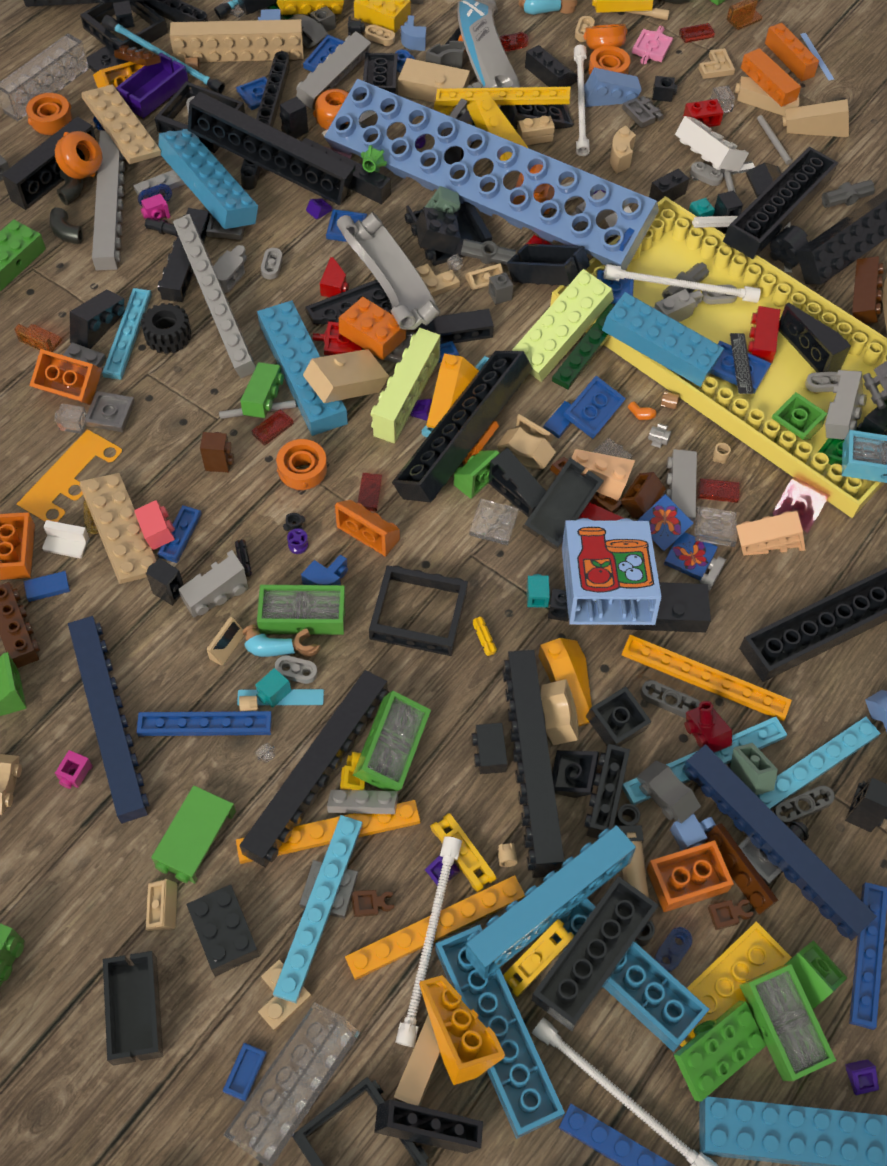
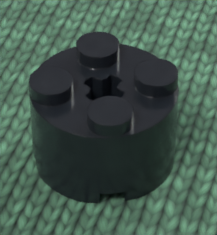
[770,225,811,270]

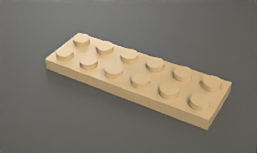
[82,84,161,164]
[80,473,156,584]

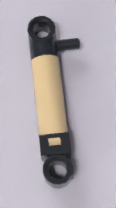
[615,804,655,947]

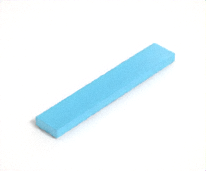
[102,288,152,380]

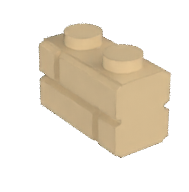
[517,116,555,145]

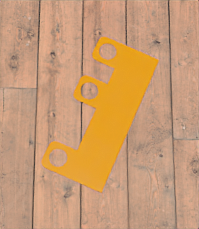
[16,429,122,522]

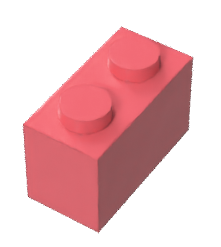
[134,500,175,550]

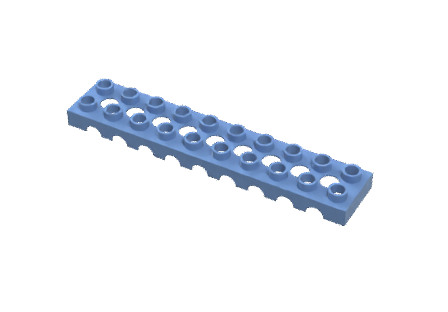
[324,79,659,270]

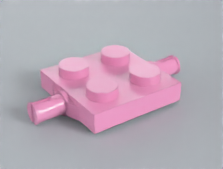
[632,26,673,64]

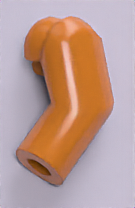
[628,401,657,420]

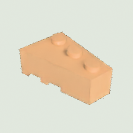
[572,449,635,501]
[736,511,805,556]

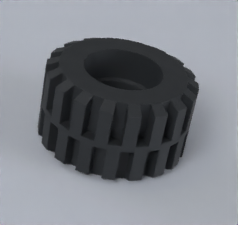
[141,303,192,354]

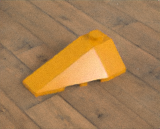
[93,62,143,88]
[426,353,479,428]
[538,638,592,727]
[419,975,505,1085]

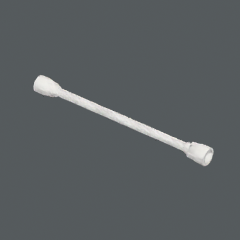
[574,45,590,156]
[604,264,761,303]
[395,837,462,1047]
[532,1017,718,1166]

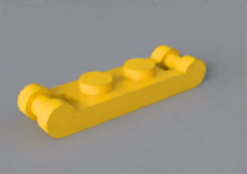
[430,813,496,892]
[503,919,575,997]

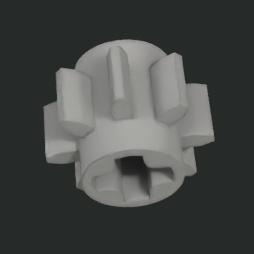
[648,423,671,448]

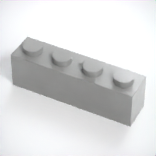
[666,449,697,528]

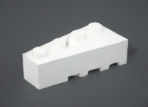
[675,116,749,172]

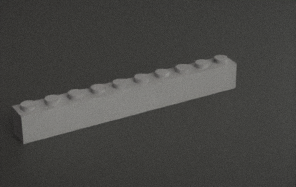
[92,131,125,271]
[173,214,256,378]

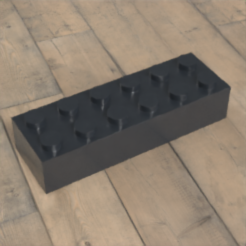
[2,116,96,210]
[531,876,659,1032]

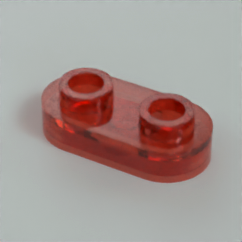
[499,32,529,51]

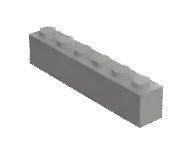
[296,31,371,110]

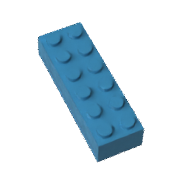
[602,292,724,387]

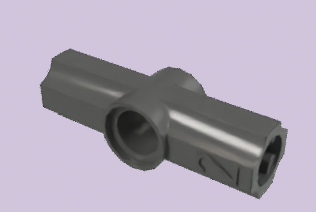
[821,180,875,208]
[461,239,516,265]
[662,262,709,299]

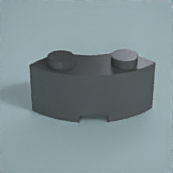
[288,14,328,49]
[426,41,469,69]
[637,761,701,824]

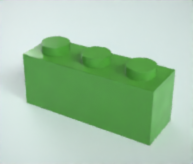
[240,362,284,418]

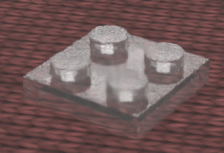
[469,499,519,545]
[695,506,737,547]

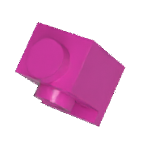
[141,193,170,220]
[55,750,93,789]

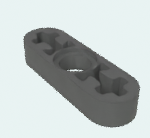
[641,680,700,718]
[773,786,835,825]

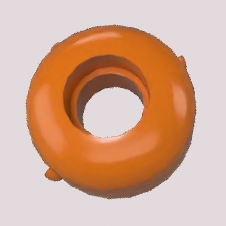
[584,24,627,50]
[588,46,630,75]
[313,89,349,130]
[26,93,72,136]
[55,131,103,179]
[276,439,327,490]

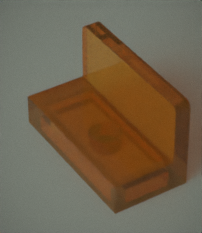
[726,0,762,30]
[15,324,62,352]

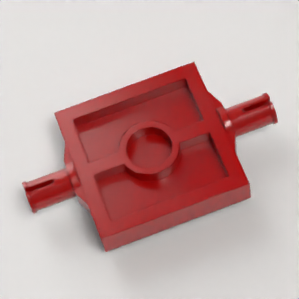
[313,322,363,356]

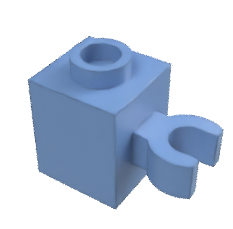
[670,814,716,851]

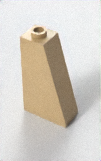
[735,76,800,116]
[783,99,849,137]
[394,1014,441,1106]

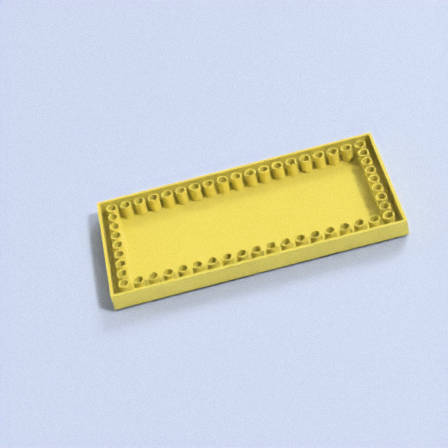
[550,196,887,518]

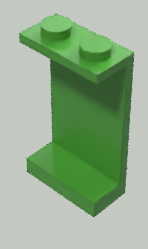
[151,785,236,884]

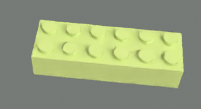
[512,269,614,382]
[371,328,440,444]

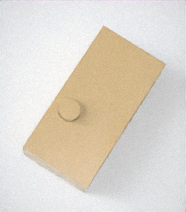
[398,58,470,103]
[303,349,390,403]

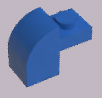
[301,554,348,585]

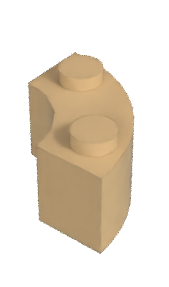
[610,125,636,174]
[497,427,556,469]
[541,679,579,746]
[0,754,22,815]

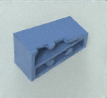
[584,68,642,107]

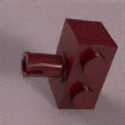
[684,701,732,753]

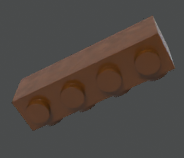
[852,256,885,324]
[0,582,40,668]

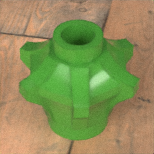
[361,145,387,172]

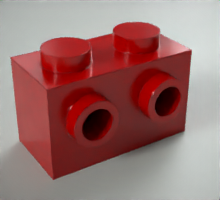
[683,99,724,127]

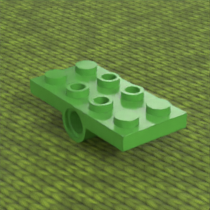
[673,1001,766,1102]

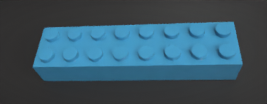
[158,129,258,229]
[257,300,348,436]
[466,825,636,980]
[552,898,709,1052]
[435,925,565,1139]
[699,1096,887,1166]

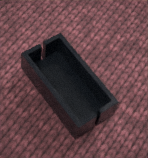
[506,244,590,287]
[522,457,604,550]
[103,951,163,1066]

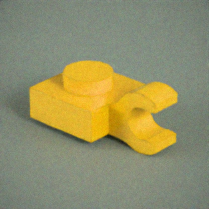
[340,752,365,790]

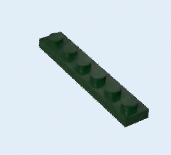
[552,303,615,390]

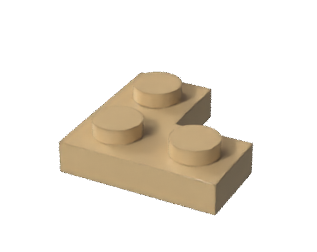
[698,48,735,79]
[415,264,460,297]
[258,960,312,1031]

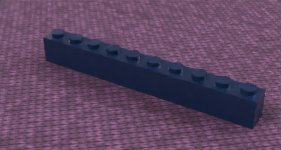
[68,616,150,824]
[683,744,877,941]

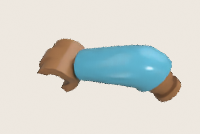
[519,0,577,15]
[242,624,321,657]

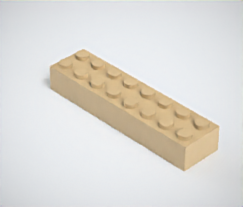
[170,19,304,63]

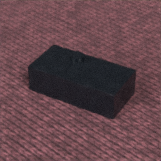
[623,582,711,633]

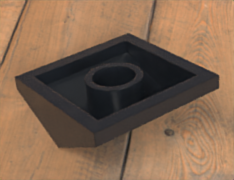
[746,162,782,197]
[552,750,599,798]

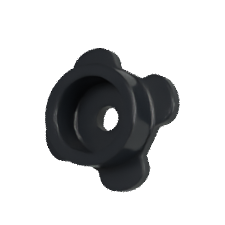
[283,513,305,531]

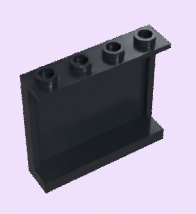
[404,201,492,266]

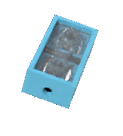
[842,430,887,483]

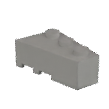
[825,370,866,440]
[179,550,249,618]

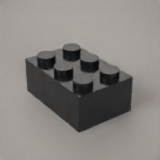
[186,884,260,977]

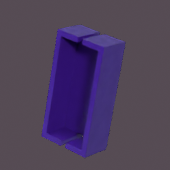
[116,53,188,118]

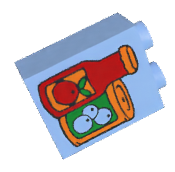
[562,518,661,625]

